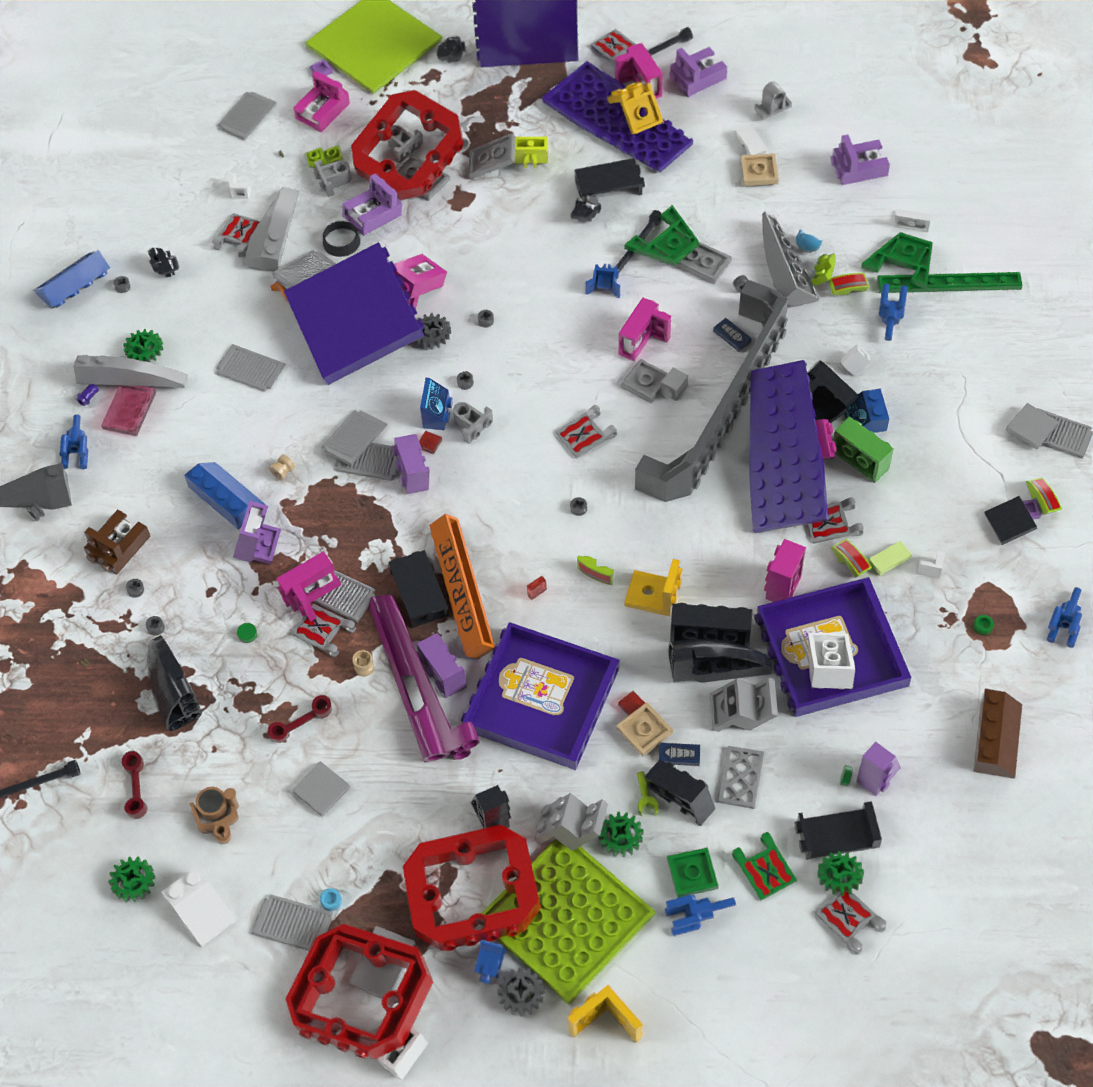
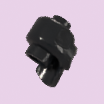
[437,36,466,63]
[570,195,601,222]
[148,247,179,278]

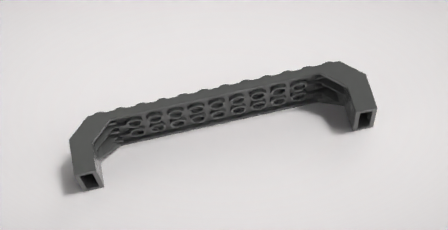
[635,280,788,502]

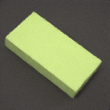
[868,541,912,576]

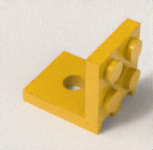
[607,82,664,135]
[624,559,683,616]
[567,985,643,1043]

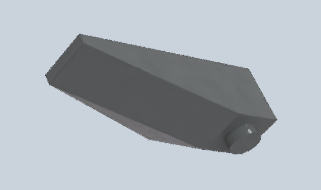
[0,463,72,510]

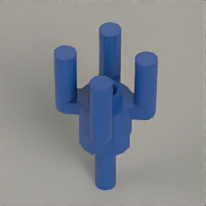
[879,284,908,341]
[59,414,88,469]
[1047,587,1082,648]
[665,894,736,936]

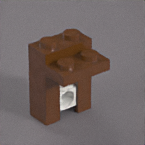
[84,509,151,575]

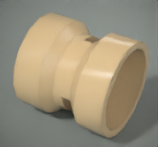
[269,454,295,480]
[352,650,374,677]

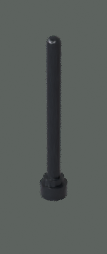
[647,27,693,56]
[616,210,663,273]
[0,760,81,798]

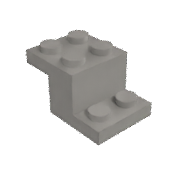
[710,677,778,732]
[534,793,608,851]

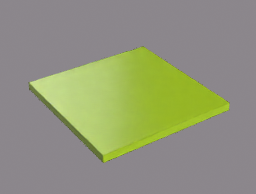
[305,0,443,94]
[481,838,656,1005]

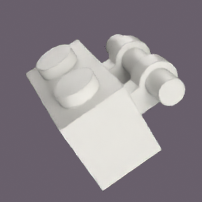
[373,1028,428,1080]

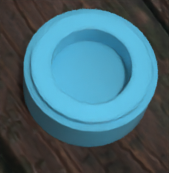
[320,888,342,911]

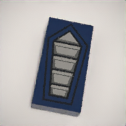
[713,318,752,352]
[659,743,700,766]

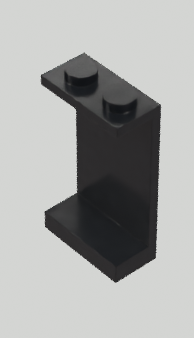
[574,158,645,198]
[388,550,449,628]
[794,801,882,860]

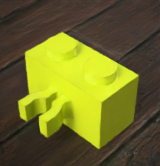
[515,137,548,168]

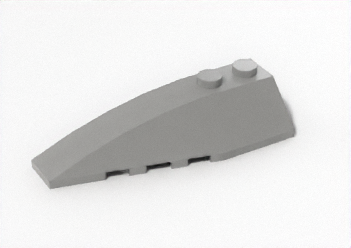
[243,187,299,272]
[762,211,819,307]
[73,355,188,388]

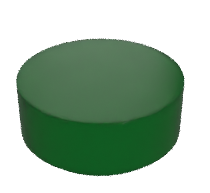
[973,615,994,635]
[237,623,257,643]
[840,765,853,787]

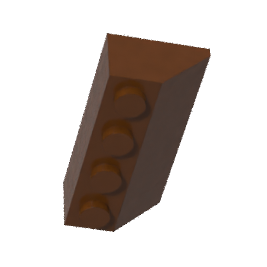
[973,688,1022,779]

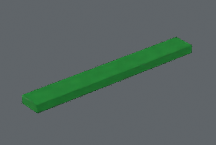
[877,272,1022,293]

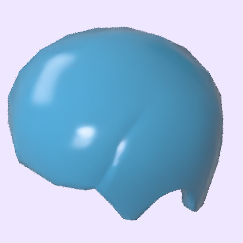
[796,230,822,253]

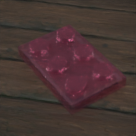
[101,385,156,436]

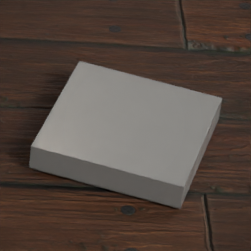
[621,359,668,403]
[1006,403,1059,449]
[292,761,351,817]

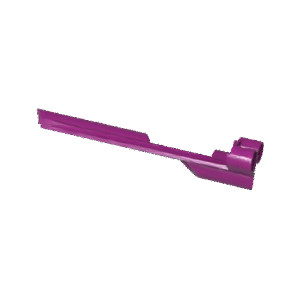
[369,595,480,763]

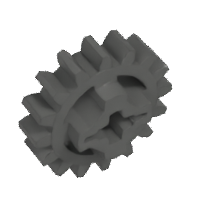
[416,313,451,349]
[497,967,545,1016]

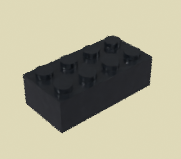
[670,603,752,647]

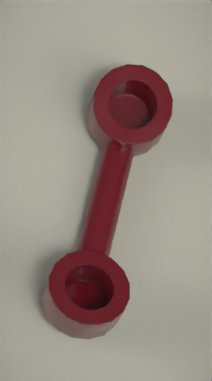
[268,695,332,743]
[122,751,148,819]

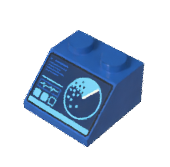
[420,377,453,430]
[844,388,890,433]

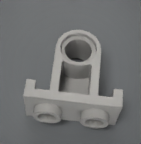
[754,81,792,120]
[387,125,423,163]
[313,160,351,197]
[453,402,493,444]

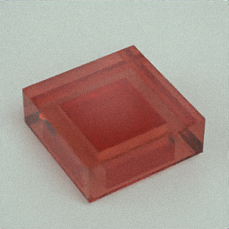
[419,431,442,454]
[527,576,547,600]
[618,691,645,716]

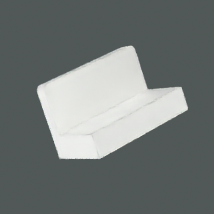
[893,209,931,232]

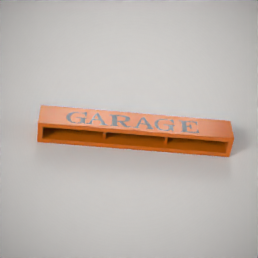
[429,514,495,660]

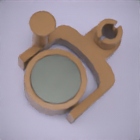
[189,787,239,844]

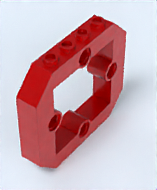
[351,90,464,200]
[402,824,541,951]
[285,924,433,1059]

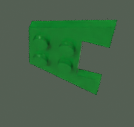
[624,205,699,266]
[861,232,933,289]

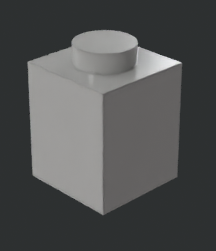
[661,367,688,401]

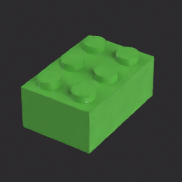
[833,417,894,483]

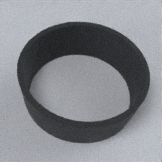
[323,221,361,257]

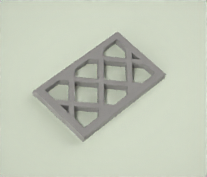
[718,746,764,809]

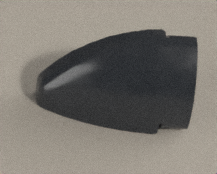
[807,360,859,423]
[147,635,202,731]
[668,639,772,683]

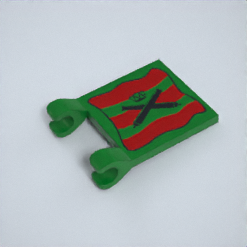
[732,832,797,901]

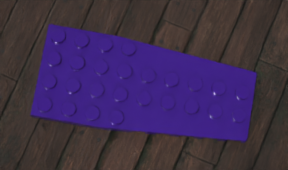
[542,61,693,172]
[749,360,829,533]

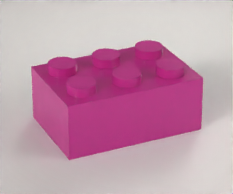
[764,539,806,602]

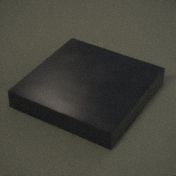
[984,496,1037,545]

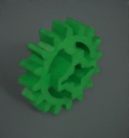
[123,329,164,362]
[598,812,643,857]
[817,851,864,896]
[108,856,156,902]

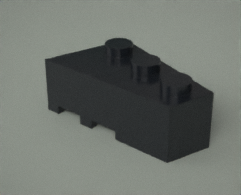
[644,759,716,826]
[471,785,511,829]

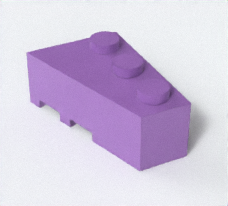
[391,434,430,494]
[417,633,467,698]
[856,741,901,796]

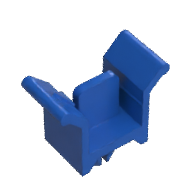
[585,264,620,298]
[474,940,507,984]

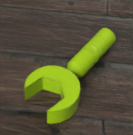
[637,771,659,816]

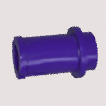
[76,384,99,406]

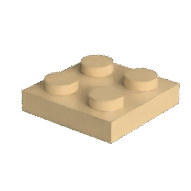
[741,153,779,186]
[616,702,673,757]

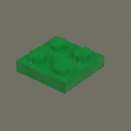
[667,847,719,898]

